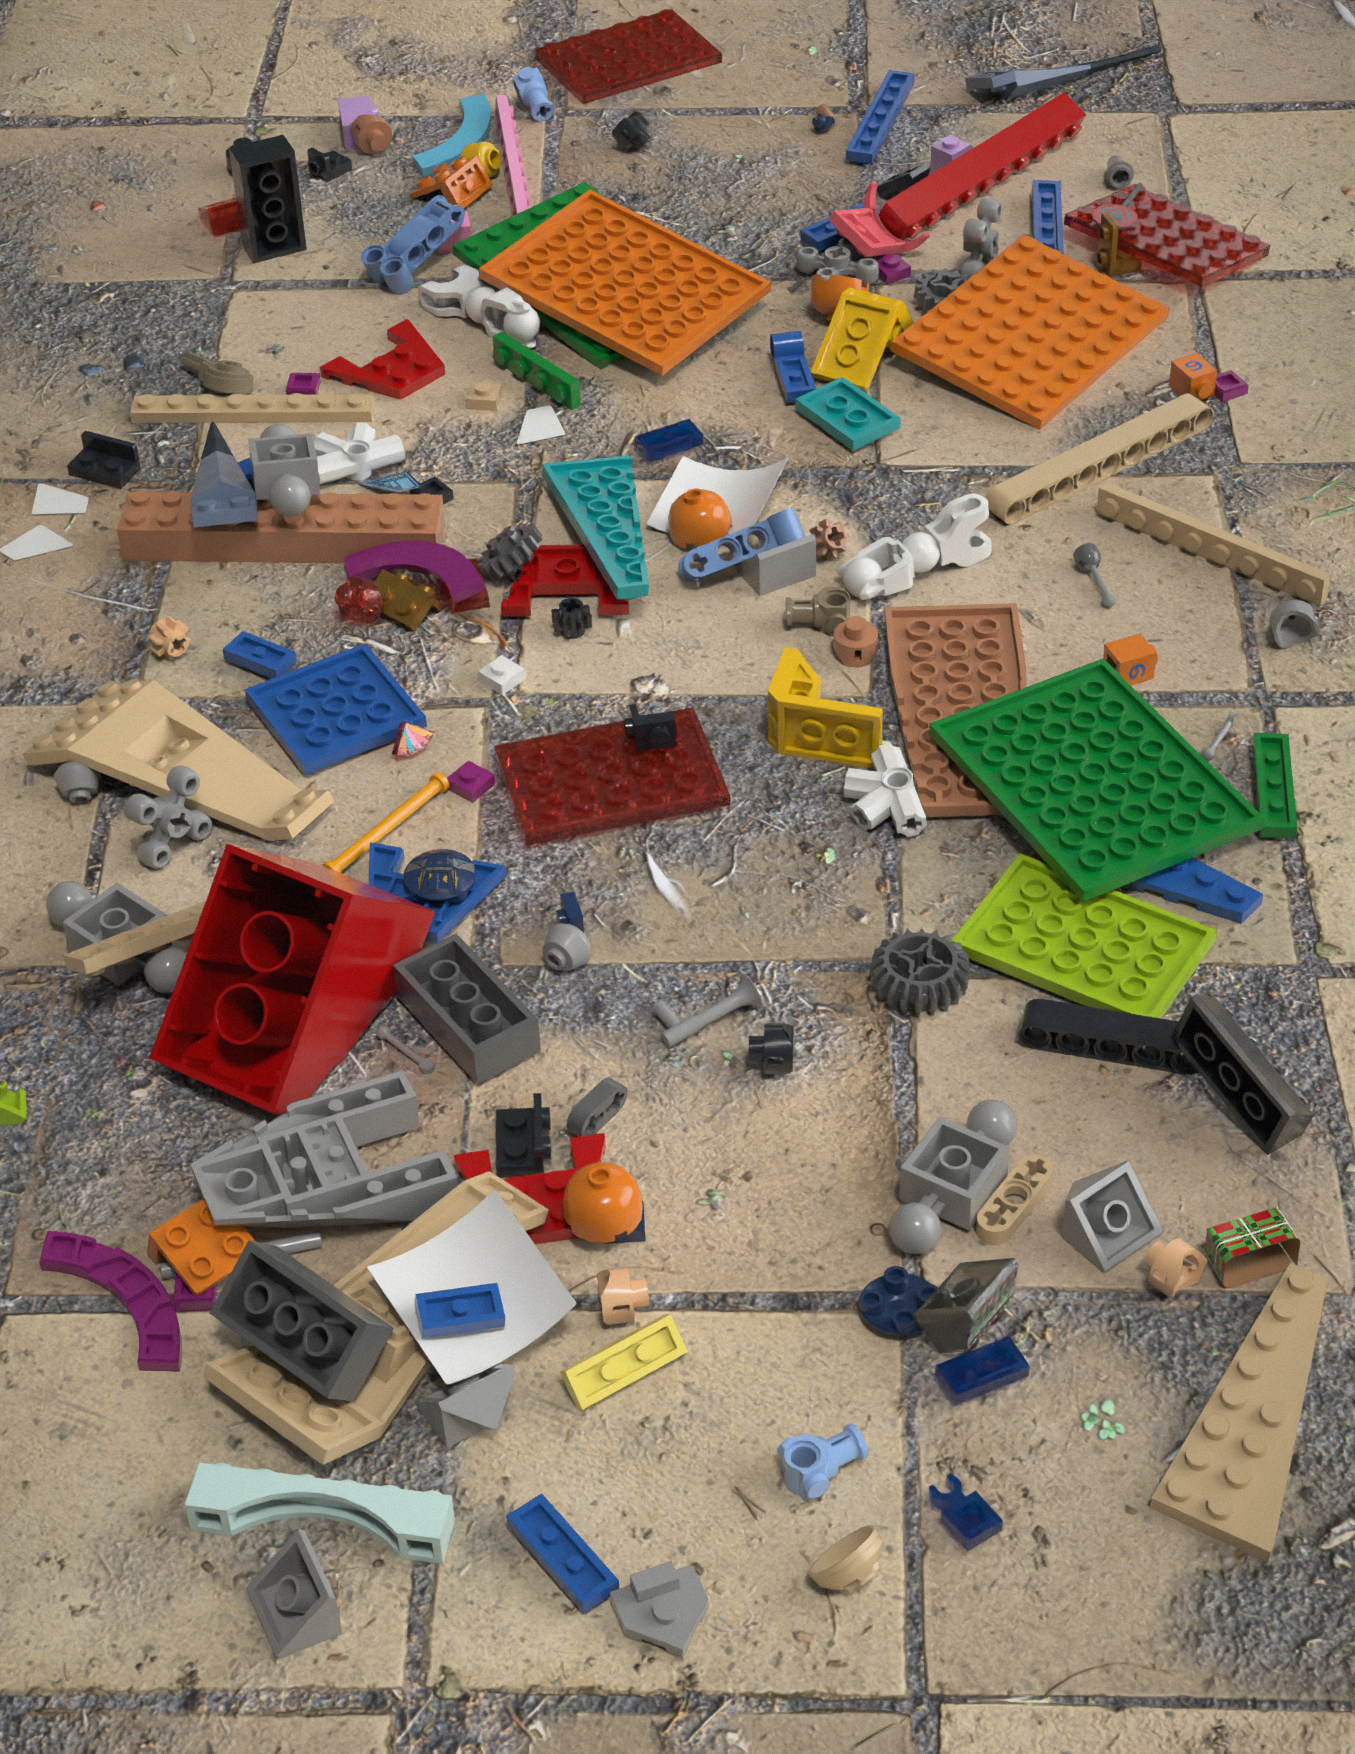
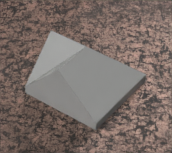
[1061,1161,1164,1272]
[415,1364,516,1448]

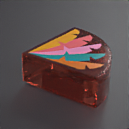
[391,721,435,756]

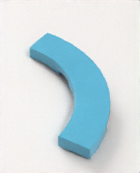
[413,93,491,177]

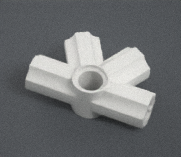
[314,422,405,485]
[844,743,927,837]

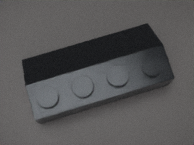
[1171,994,1314,1155]

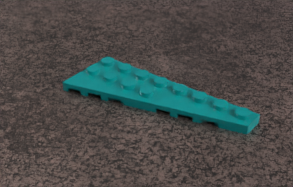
[542,455,649,600]

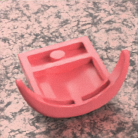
[829,181,930,257]

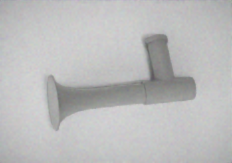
[652,974,762,1048]

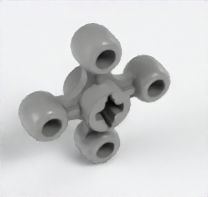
[960,198,1001,278]
[796,238,879,285]
[124,766,212,869]

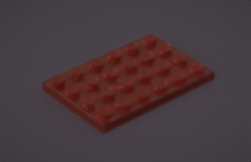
[535,9,722,104]
[1064,184,1271,287]
[494,707,730,846]

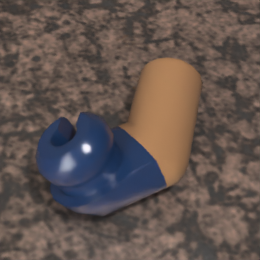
[812,104,836,133]

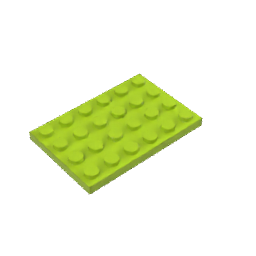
[952,853,1217,1018]

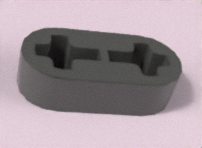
[566,1077,628,1136]

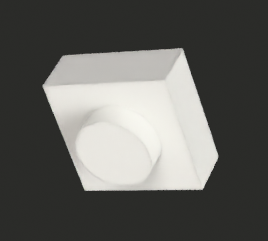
[478,655,526,695]

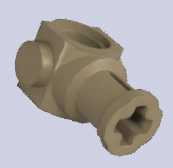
[786,587,851,634]

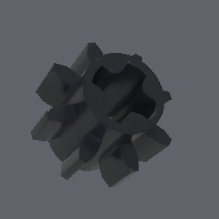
[551,598,592,639]

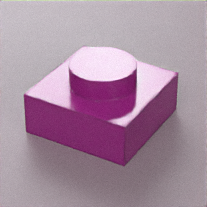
[876,253,911,285]
[447,760,495,803]

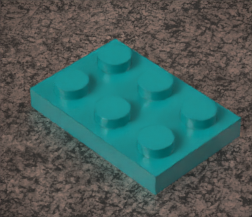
[795,377,901,451]

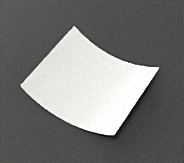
[647,456,789,534]
[367,1189,576,1384]

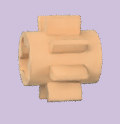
[148,616,191,660]

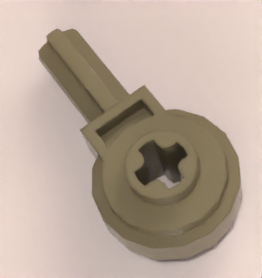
[180,351,254,395]

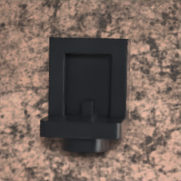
[624,704,677,752]

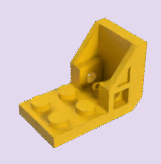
[811,287,914,392]
[768,647,883,769]

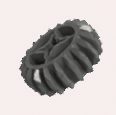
[870,928,971,1016]

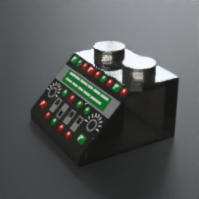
[913,1258,1019,1354]

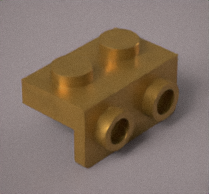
[362,569,443,631]

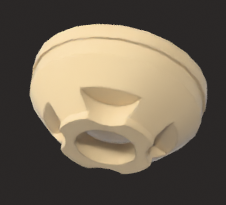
[808,1525,882,1593]

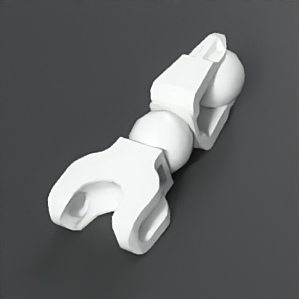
[418,264,540,349]
[837,493,992,600]

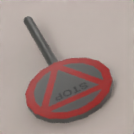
[1092,183,1143,230]

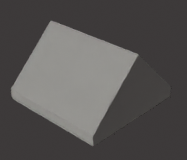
[735,534,816,596]
[246,1529,342,1658]

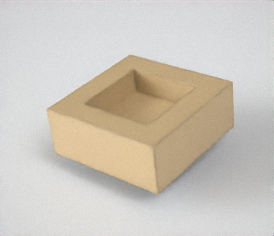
[466,381,502,411]

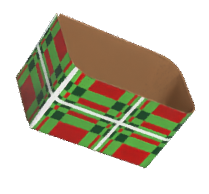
[1205,1207,1301,1288]

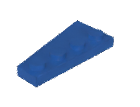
[1129,858,1263,924]

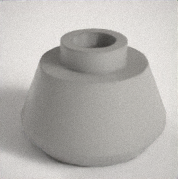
[54,761,102,803]
[543,924,591,972]

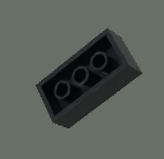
[229,134,307,264]

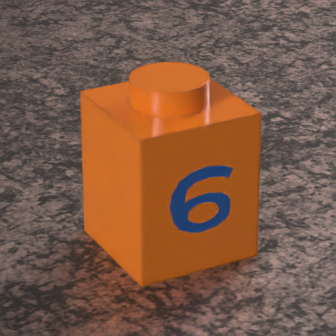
[1169,352,1217,400]
[1103,633,1158,685]

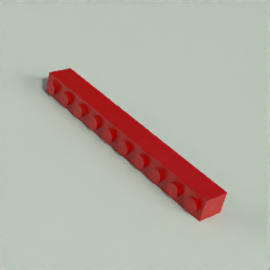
[879,92,1086,240]

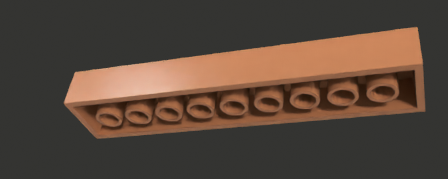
[117,490,445,563]

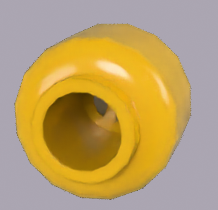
[460,142,501,178]

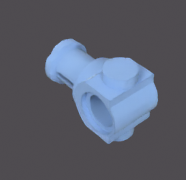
[512,67,555,122]
[777,1423,869,1501]

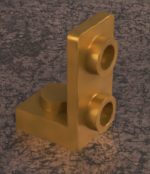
[1096,213,1142,277]

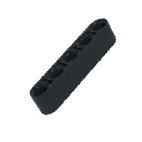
[1018,999,1199,1075]

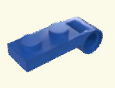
[770,331,816,402]

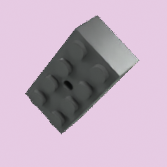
[393,934,541,1084]
[209,1240,394,1401]

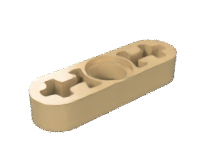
[976,1154,1054,1245]

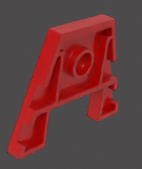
[320,319,445,400]
[501,545,629,617]
[454,1133,606,1245]

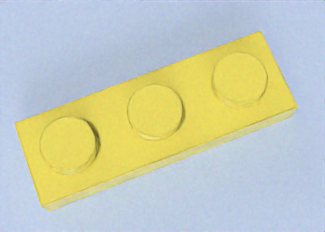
[560,1314,688,1410]

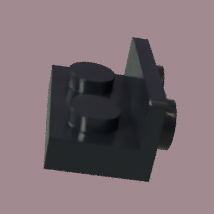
[67,431,141,489]
[496,1093,552,1178]

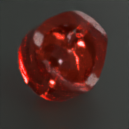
[335,576,384,624]

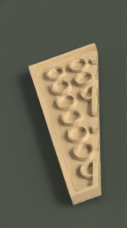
[1150,1263,1328,1562]

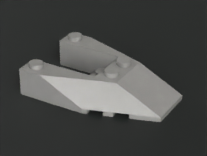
[190,1070,458,1228]

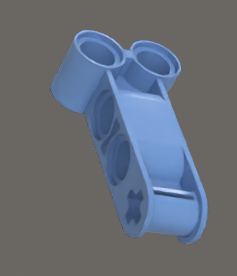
[361,195,465,294]
[678,507,805,582]

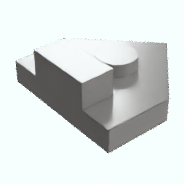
[610,1561,709,1658]

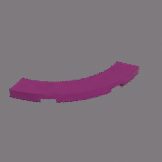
[344,540,486,603]
[39,1231,182,1372]

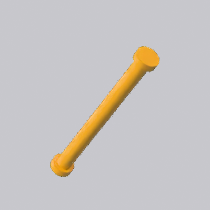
[322,772,449,873]

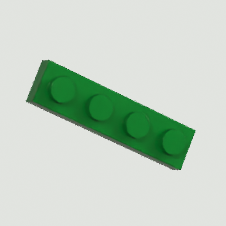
[493,332,581,410]
[1252,733,1297,838]

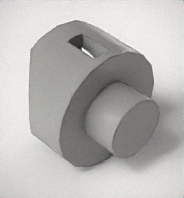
[1270,600,1319,648]

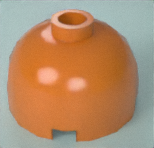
[811,274,870,322]
[668,488,733,548]
[562,1162,643,1243]

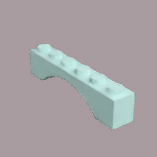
[185,1462,455,1564]

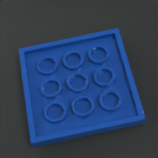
[245,643,427,775]

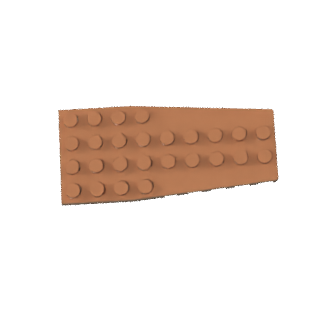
[884,603,1026,817]

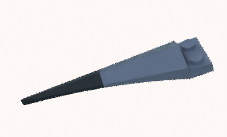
[965,44,1161,100]
[190,422,259,528]

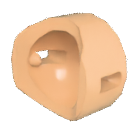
[1144,1238,1208,1298]
[597,1267,649,1324]

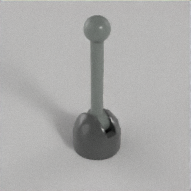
[1073,543,1116,607]

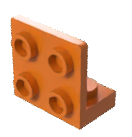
[410,156,493,209]
[147,1199,255,1296]

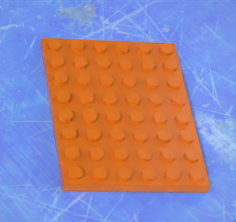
[479,189,771,376]
[890,234,1170,430]

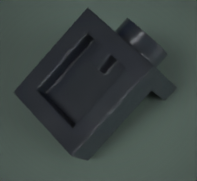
[307,147,352,182]

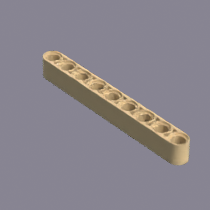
[985,393,1214,525]

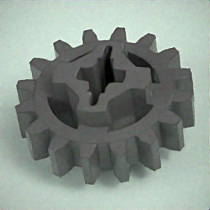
[914,269,969,311]
[478,521,543,579]

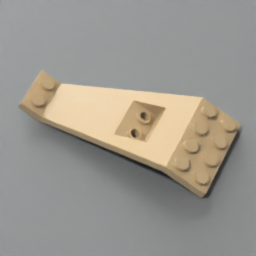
[23,678,334,840]
[204,1171,549,1465]

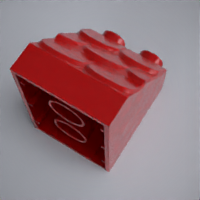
[149,843,435,1114]

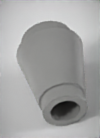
[1106,155,1134,188]

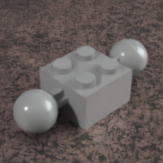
[248,424,320,517]
[46,881,186,993]
[889,1100,1017,1254]

